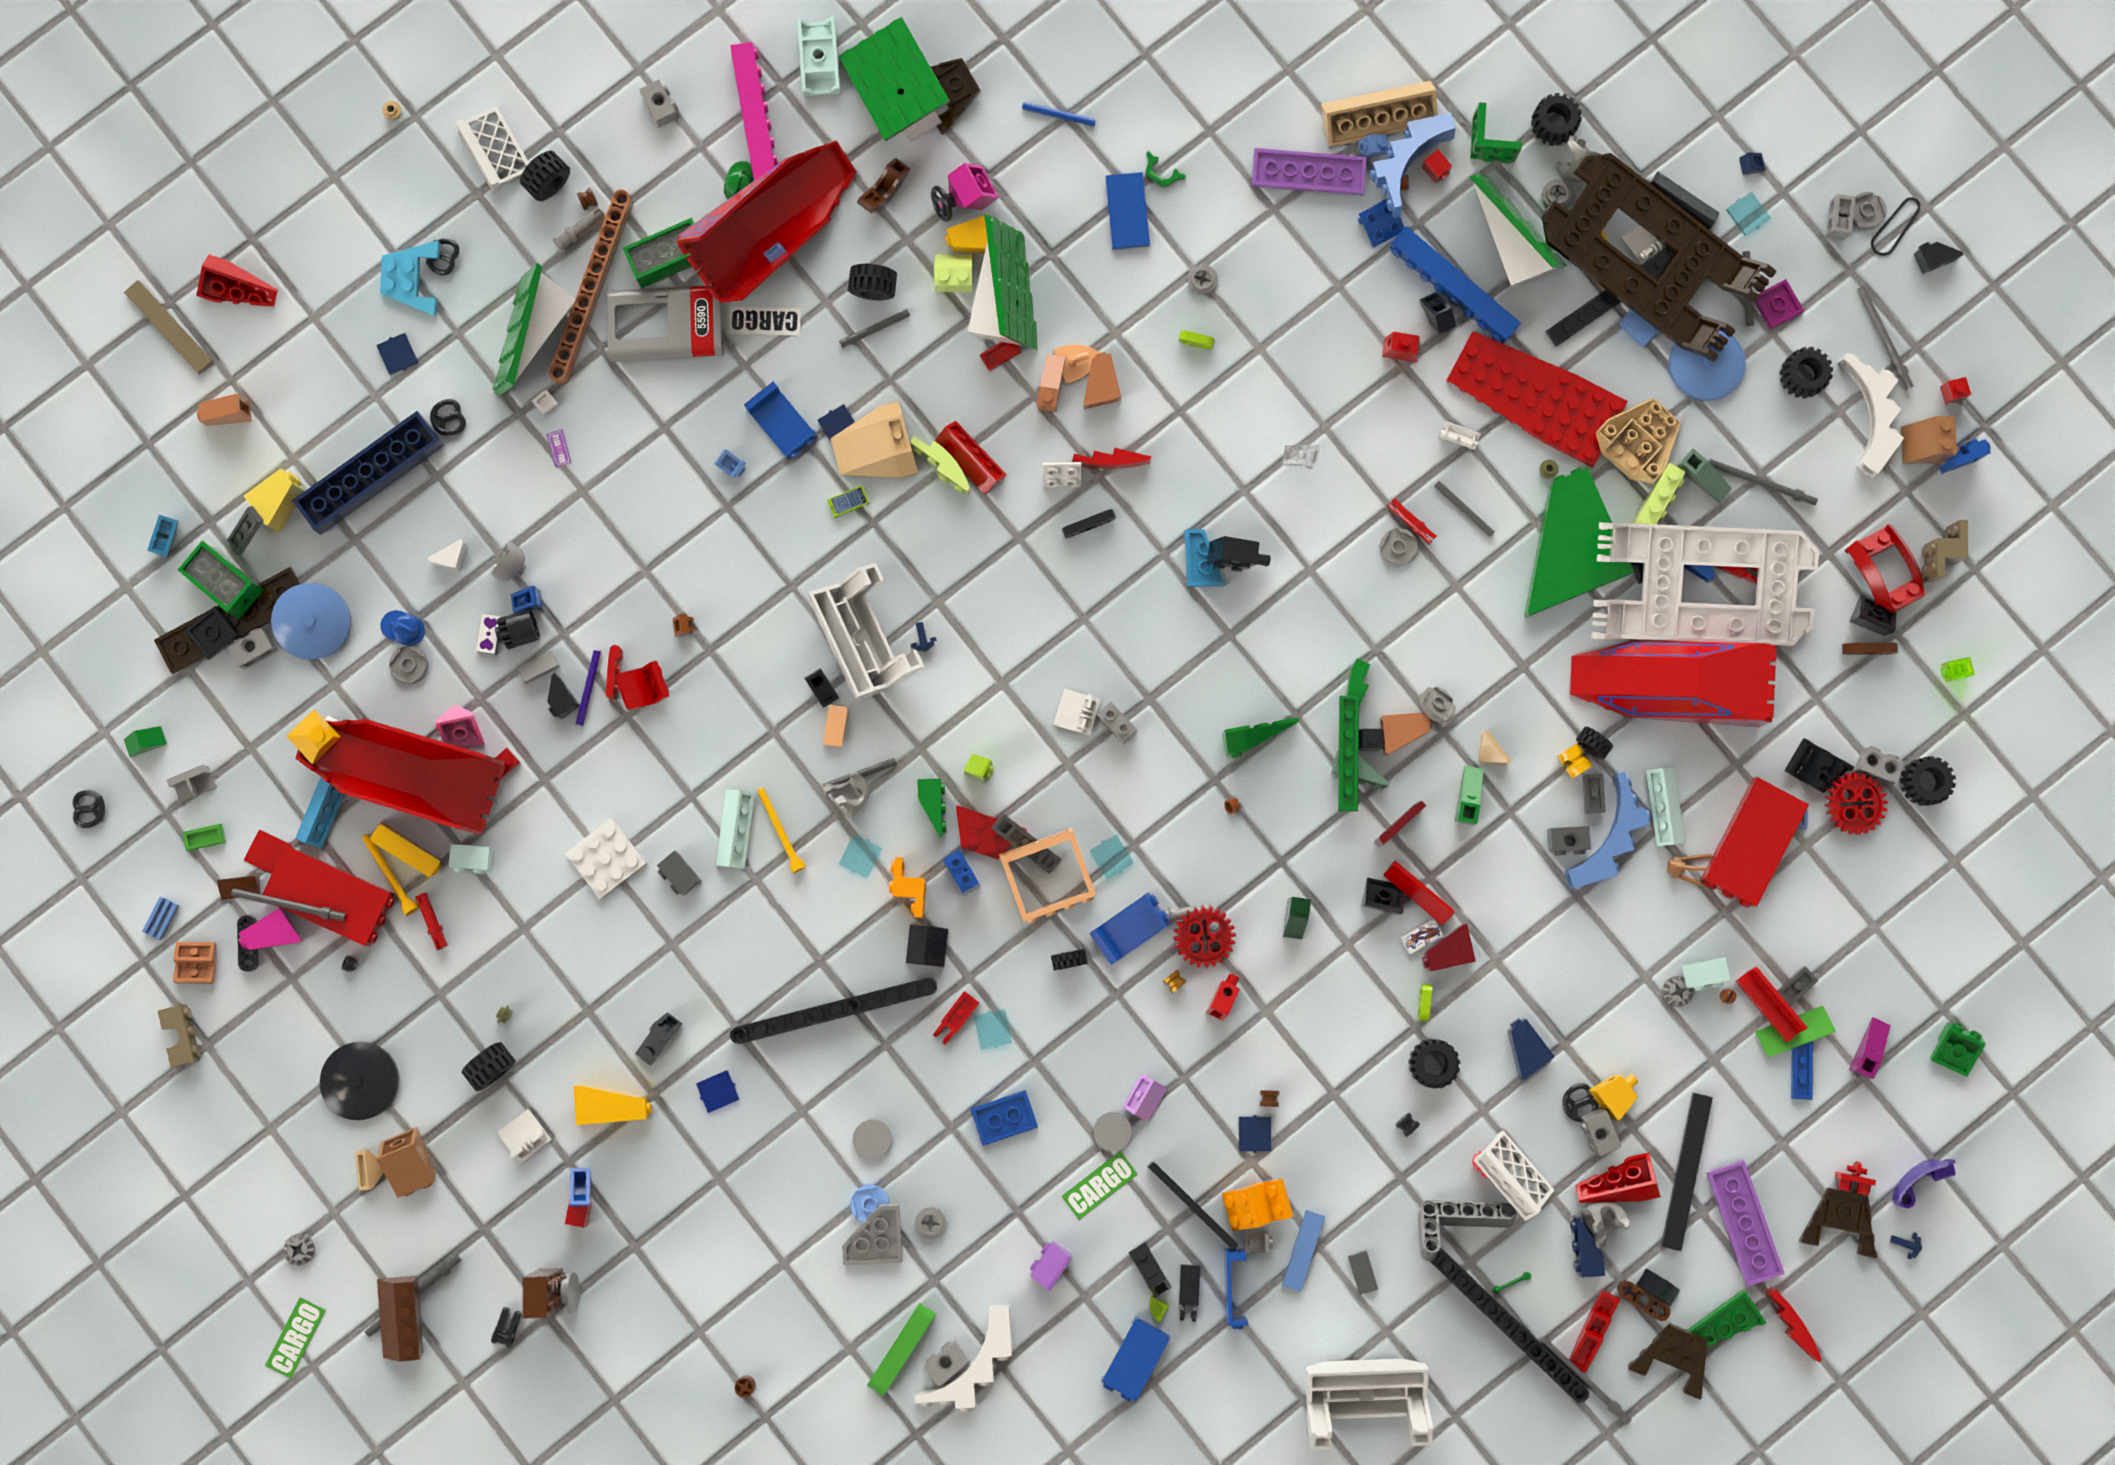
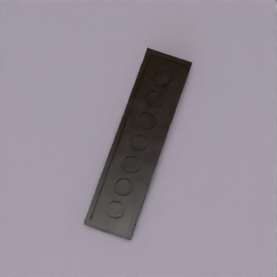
[154,567,300,674]

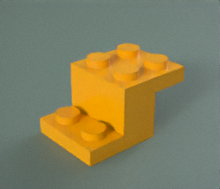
[889,857,927,919]
[1221,1178,1294,1231]

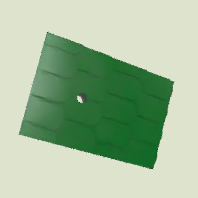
[838,17,950,142]
[1469,174,1567,286]
[968,214,1037,350]
[492,263,576,397]

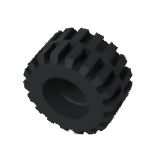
[1531,93,1582,146]
[520,150,571,202]
[848,263,897,300]
[1779,347,1833,399]
[1900,756,1956,806]
[1408,1039,1461,1089]
[461,1042,516,1091]

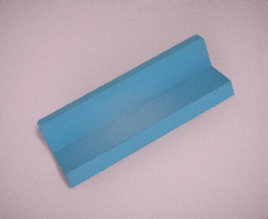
[296,777,344,849]

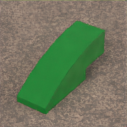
[1345,658,1370,706]

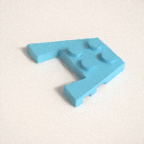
[380,241,441,316]

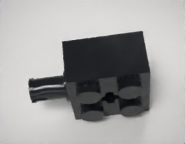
[1207,536,1271,572]

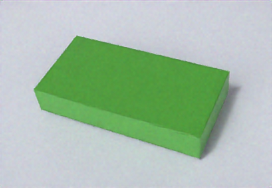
[182,824,226,851]

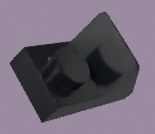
[804,668,839,708]

